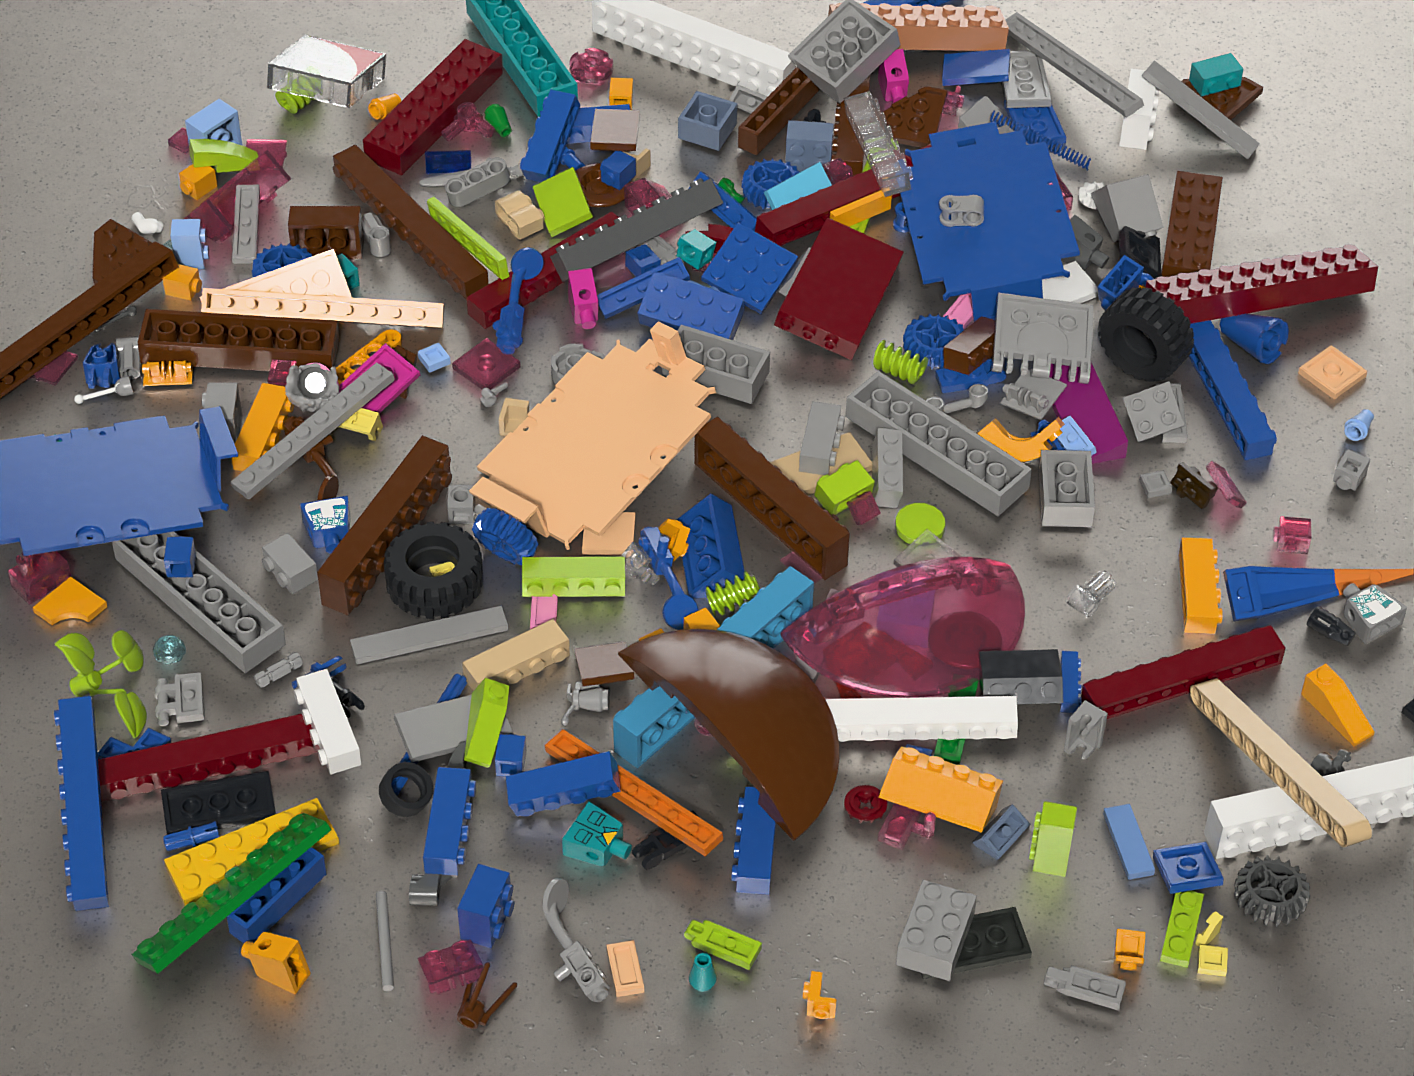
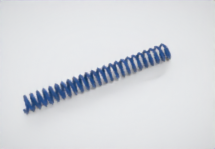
[990,110,1091,171]

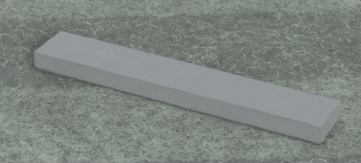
[1142,60,1260,159]
[350,605,508,665]

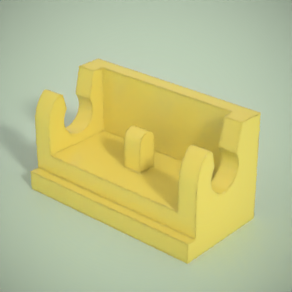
[338,408,383,441]

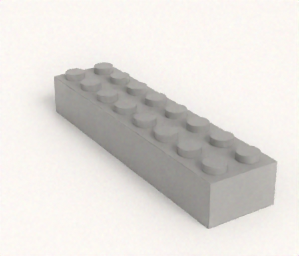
[845,371,1032,516]
[112,530,286,674]

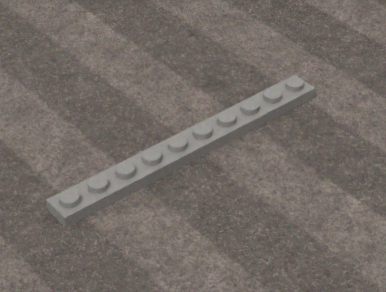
[1005,12,1144,118]

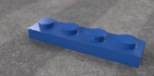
[688,171,757,231]
[597,257,690,319]

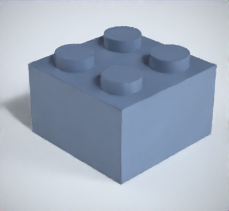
[678,91,738,151]
[785,120,834,175]

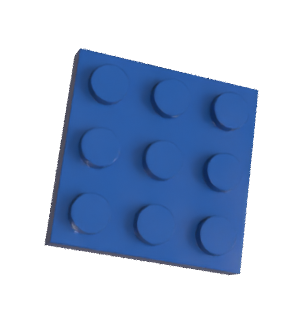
[701,222,798,315]

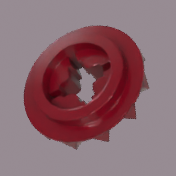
[844,785,888,824]

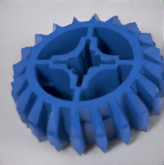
[741,158,799,210]
[252,243,312,277]
[903,313,964,370]
[472,508,539,565]

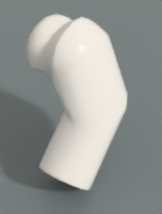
[132,212,163,234]

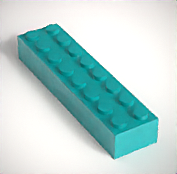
[466,0,578,117]

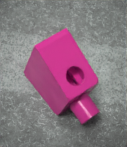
[878,49,909,103]
[568,268,598,329]

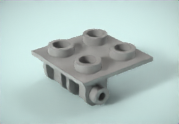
[1000,369,1067,420]
[1123,381,1185,443]

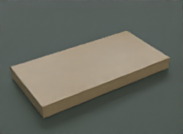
[770,432,872,495]

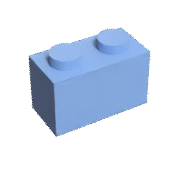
[170,219,209,269]

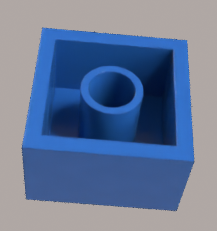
[457,864,515,949]

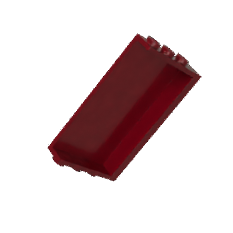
[774,217,904,360]

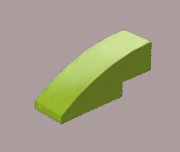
[189,139,262,173]

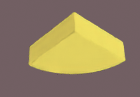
[1195,911,1223,946]

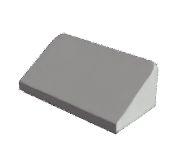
[729,84,767,114]
[958,96,1002,129]

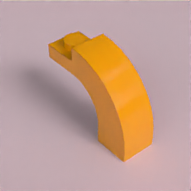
[977,417,1065,462]

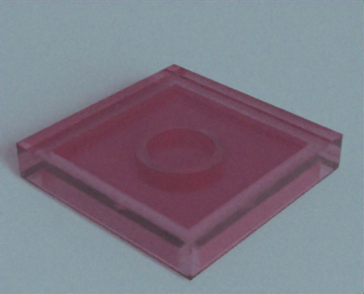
[452,338,521,390]

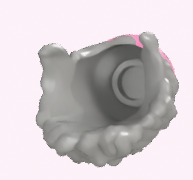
[285,363,339,412]

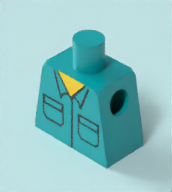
[562,802,632,867]

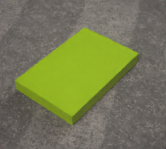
[532,167,593,237]

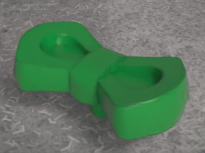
[718,178,745,203]

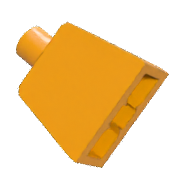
[241,932,311,995]

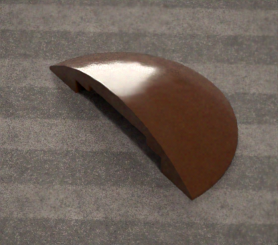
[618,629,840,841]

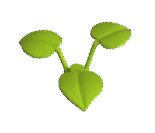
[54,630,147,739]

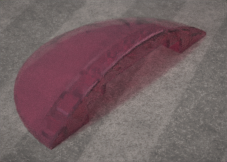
[781,556,1025,698]

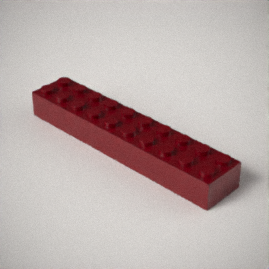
[1146,244,1378,324]

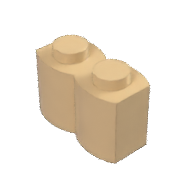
[495,190,545,240]

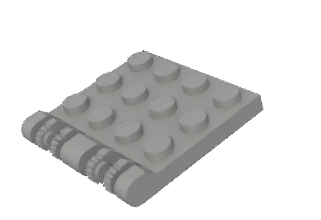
[991,293,1094,384]

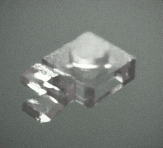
[620,542,660,585]

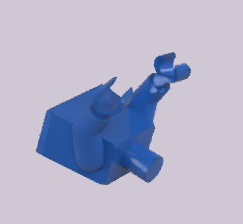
[1097,255,1154,310]

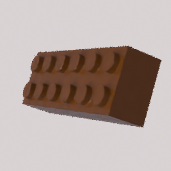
[1162,171,1223,277]

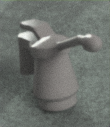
[561,681,610,726]

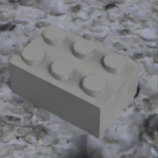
[1038,450,1095,527]
[896,880,977,981]

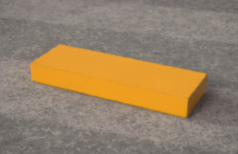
[830,188,892,227]

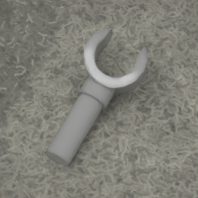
[481,382,508,407]

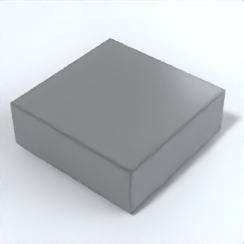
[1139,470,1172,498]

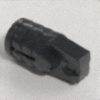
[1306,606,1356,646]

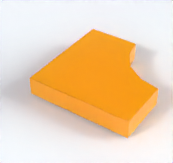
[33,576,107,625]

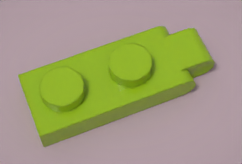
[684,920,762,970]

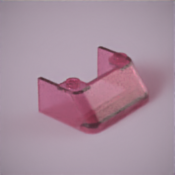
[183,150,291,242]

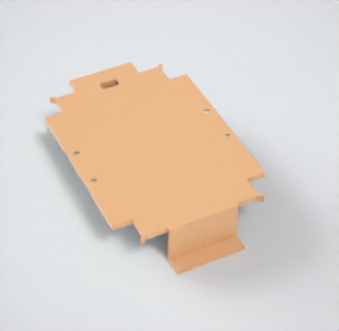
[469,321,716,550]

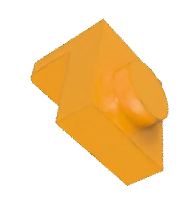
[658,519,690,562]
[1113,929,1146,971]
[803,971,837,1019]

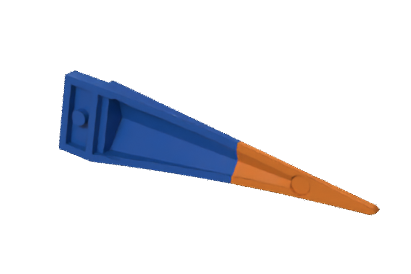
[1223,566,1414,622]

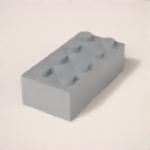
[662,325,770,404]

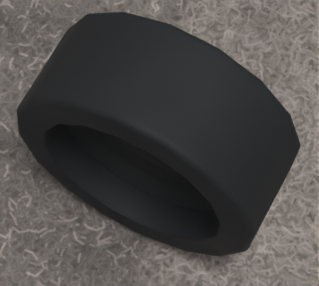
[379,762,433,817]

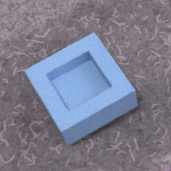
[418,343,451,373]

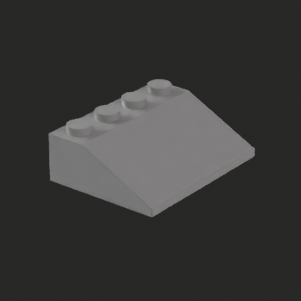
[788,0,901,103]

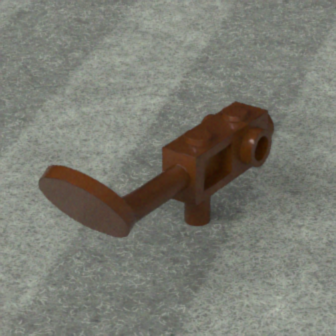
[283,416,339,501]

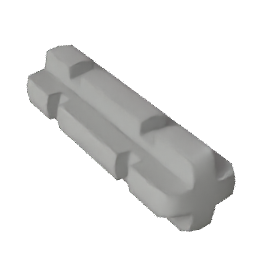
[254,652,303,688]

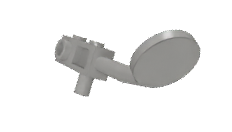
[543,878,610,1002]

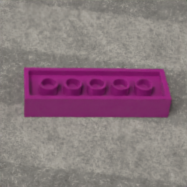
[1032,361,1128,464]

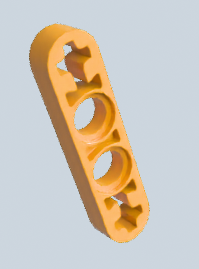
[336,329,402,385]

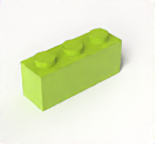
[1029,801,1077,877]

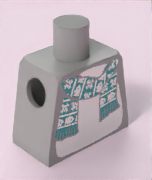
[1343,583,1407,644]

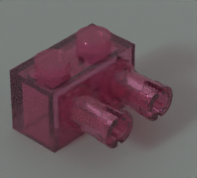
[8,551,71,605]

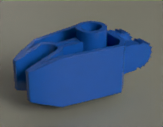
[83,343,120,389]

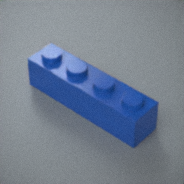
[1060,651,1081,713]

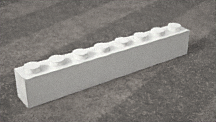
[825,696,1018,742]

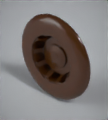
[576,163,632,207]

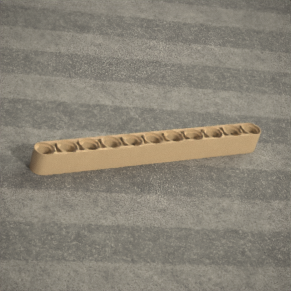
[1190,678,1372,847]

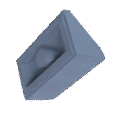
[972,804,1030,860]

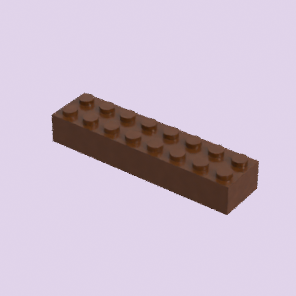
[138,309,339,372]
[694,416,850,581]
[317,435,452,616]

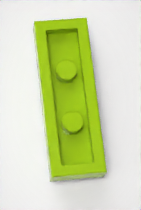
[1160,891,1204,968]

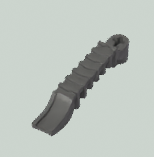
[409,742,473,906]

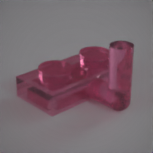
[877,803,936,850]

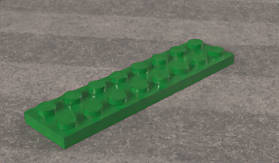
[131,813,332,974]

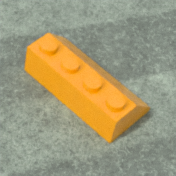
[879,746,1003,833]

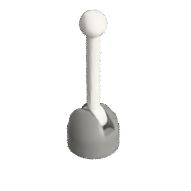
[74,376,134,404]

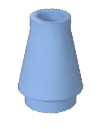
[1344,409,1374,441]

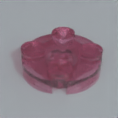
[569,48,613,86]

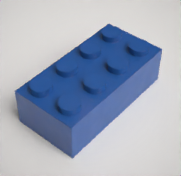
[637,271,745,340]

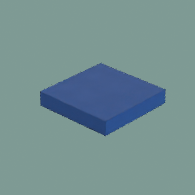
[1153,842,1224,894]

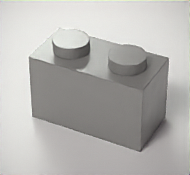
[262,533,318,594]

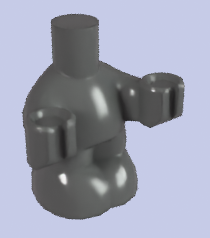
[1311,749,1351,776]

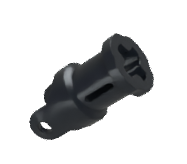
[330,676,365,718]

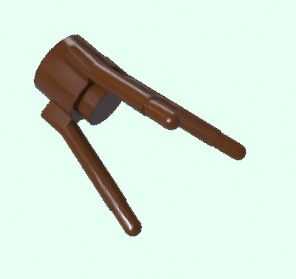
[457,962,517,1029]

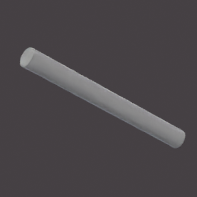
[376,891,394,991]

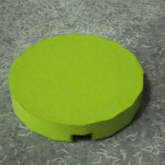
[895,503,945,546]

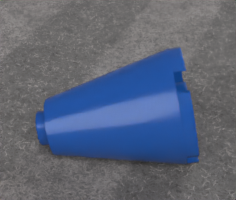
[1220,314,1289,364]

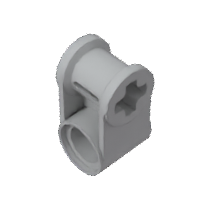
[939,195,984,227]

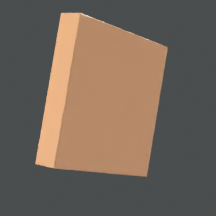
[1298,345,1367,400]
[582,512,636,556]

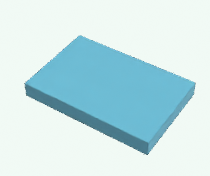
[763,162,832,210]

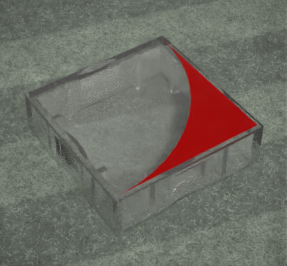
[267,35,386,108]

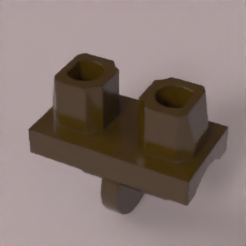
[1170,462,1218,509]

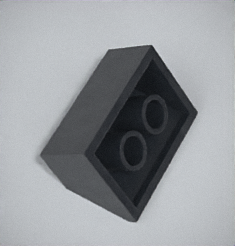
[978,649,1063,704]

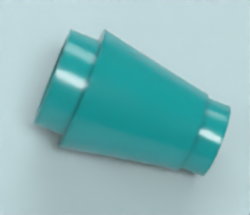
[689,953,717,992]

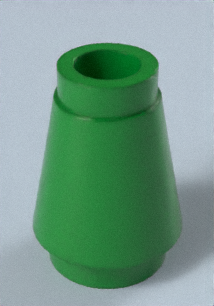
[484,104,512,137]

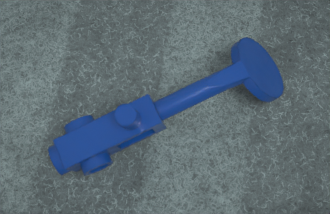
[492,247,543,354]
[638,526,698,630]

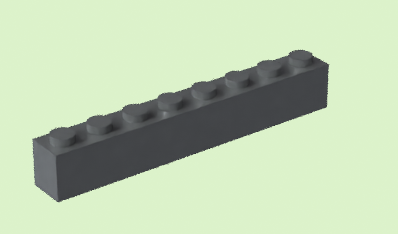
[550,178,723,282]

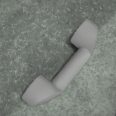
[925,384,988,414]

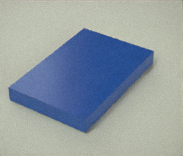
[942,49,1011,86]
[1004,100,1067,146]

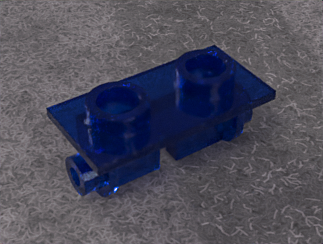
[425,150,472,174]

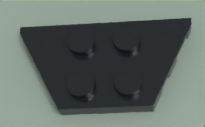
[1119,226,1162,279]

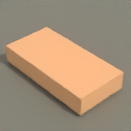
[606,940,644,997]

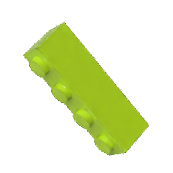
[522,557,625,597]

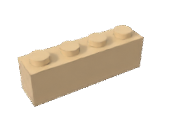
[462,619,570,691]

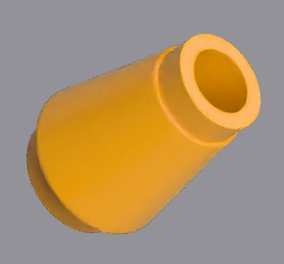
[368,93,401,119]

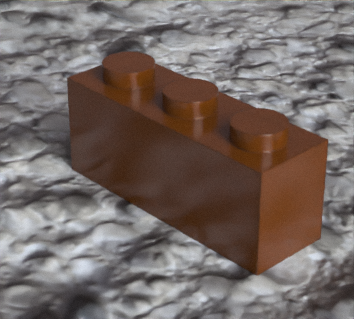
[944,316,995,375]

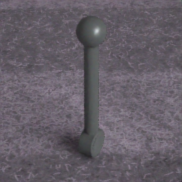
[94,306,137,332]

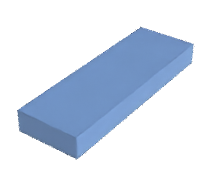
[1103,804,1155,880]

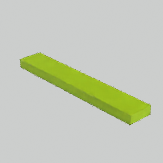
[427,197,509,280]

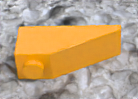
[1301,664,1375,747]

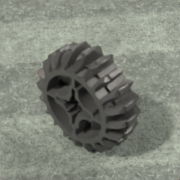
[1234,855,1310,927]

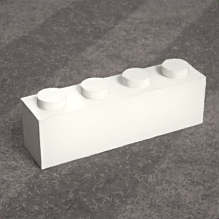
[294,669,361,775]

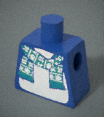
[300,496,350,554]

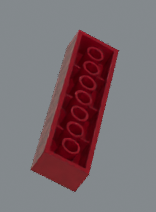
[363,39,503,176]

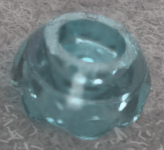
[153,635,186,665]

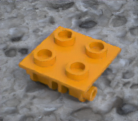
[142,360,193,386]

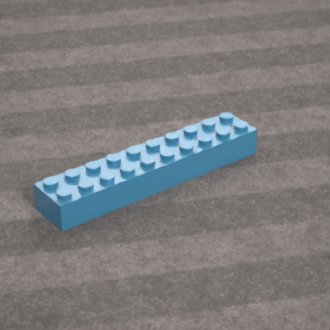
[613,566,814,769]

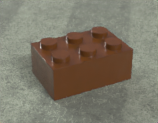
[288,206,364,259]

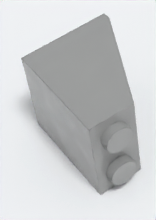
[1091,174,1164,242]

